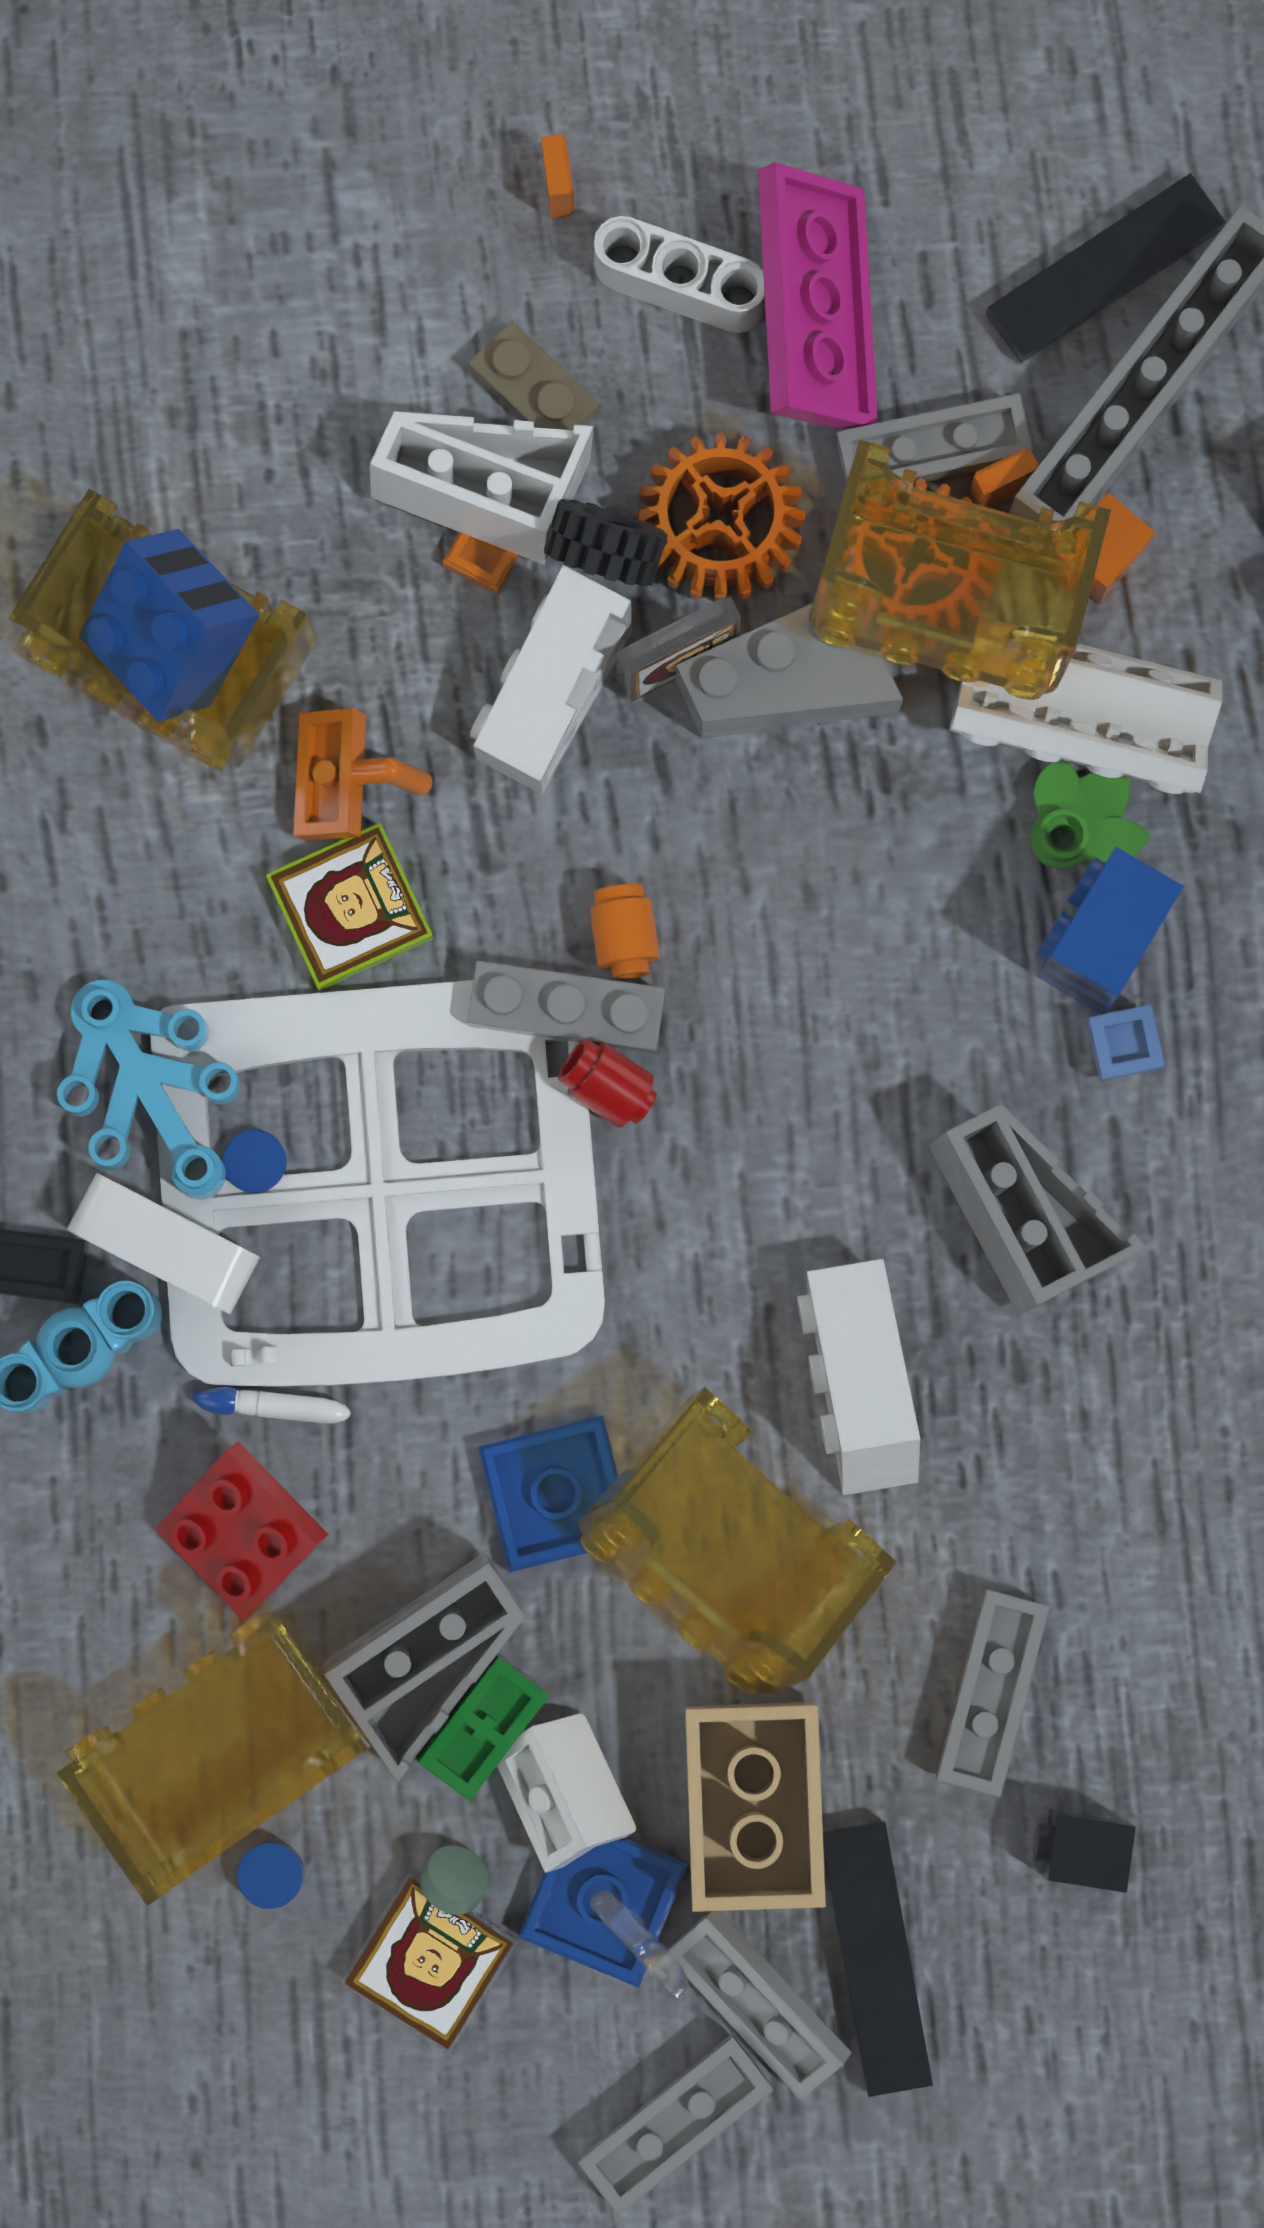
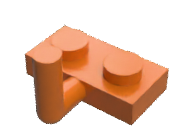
[293,708,432,841]

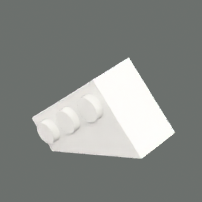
[370,411,594,565]
[470,565,632,794]
[797,1259,920,1495]

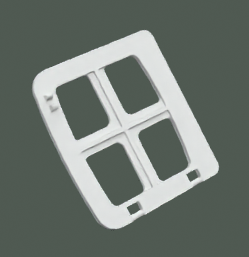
[150,980,605,1387]

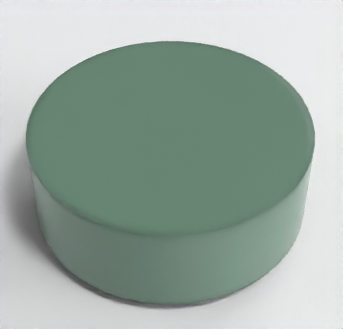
[420,1846,489,1915]

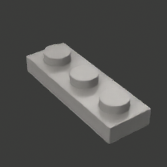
[836,393,1034,498]
[467,961,666,1054]
[935,1589,1050,1797]
[665,1911,852,2100]
[577,2034,774,2216]

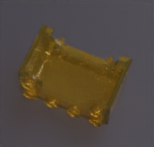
[809,439,1111,700]
[9,488,318,772]
[56,1611,372,1906]

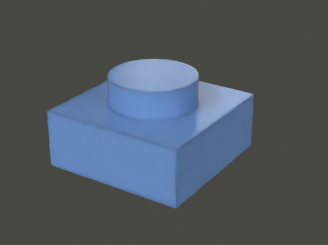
[1086,1005,1165,1082]

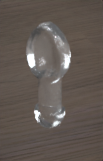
[590,1890,688,1998]

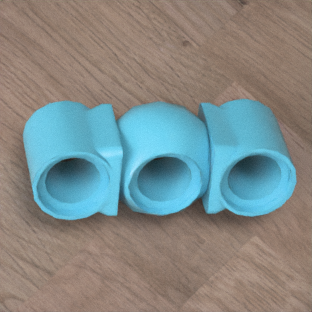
[0,1281,162,1413]

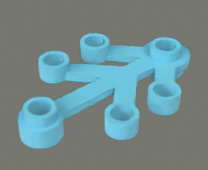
[57,980,241,1200]

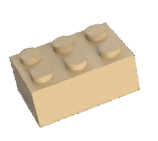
[685,1702,826,1912]

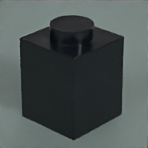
[1033,1809,1136,1893]

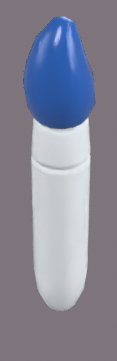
[193,1386,351,1424]

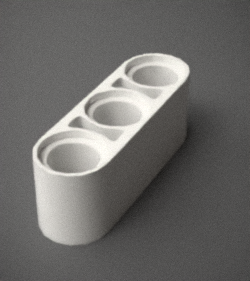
[594,216,765,333]
[67,1173,260,1314]

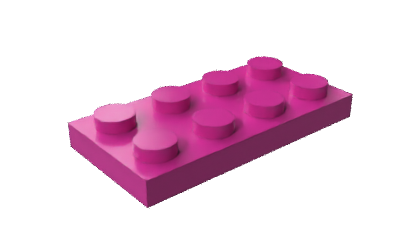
[758,162,878,430]

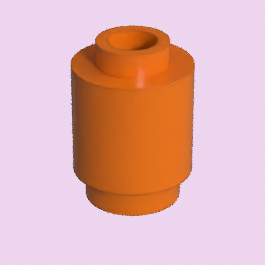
[589,883,661,980]

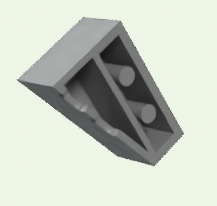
[675,587,903,739]
[929,1104,1148,1316]
[324,1552,526,1783]

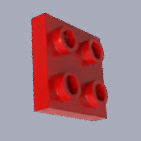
[155,1441,329,1622]

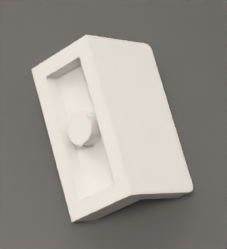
[497,1713,636,1873]

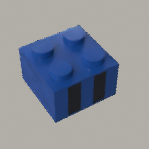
[78,529,260,722]
[1036,846,1184,1015]

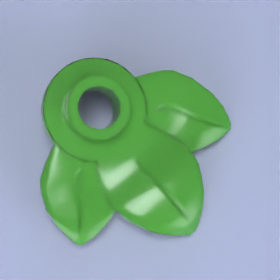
[1030,760,1150,869]

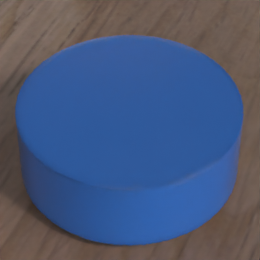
[223,1130,287,1193]
[237,1841,305,1909]

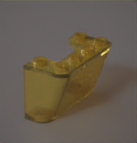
[578,1387,897,1695]

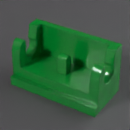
[415,1652,550,1801]

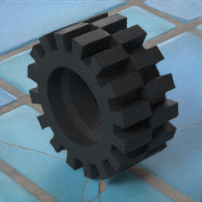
[544,499,668,586]

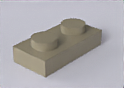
[468,320,600,430]

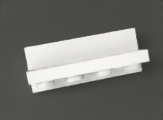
[949,618,1223,794]

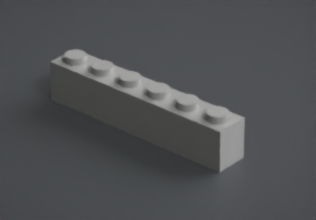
[1008,205,1264,554]

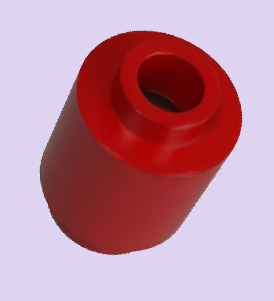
[558,1038,657,1128]

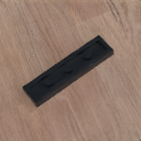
[986,173,1226,364]
[823,1820,933,2097]

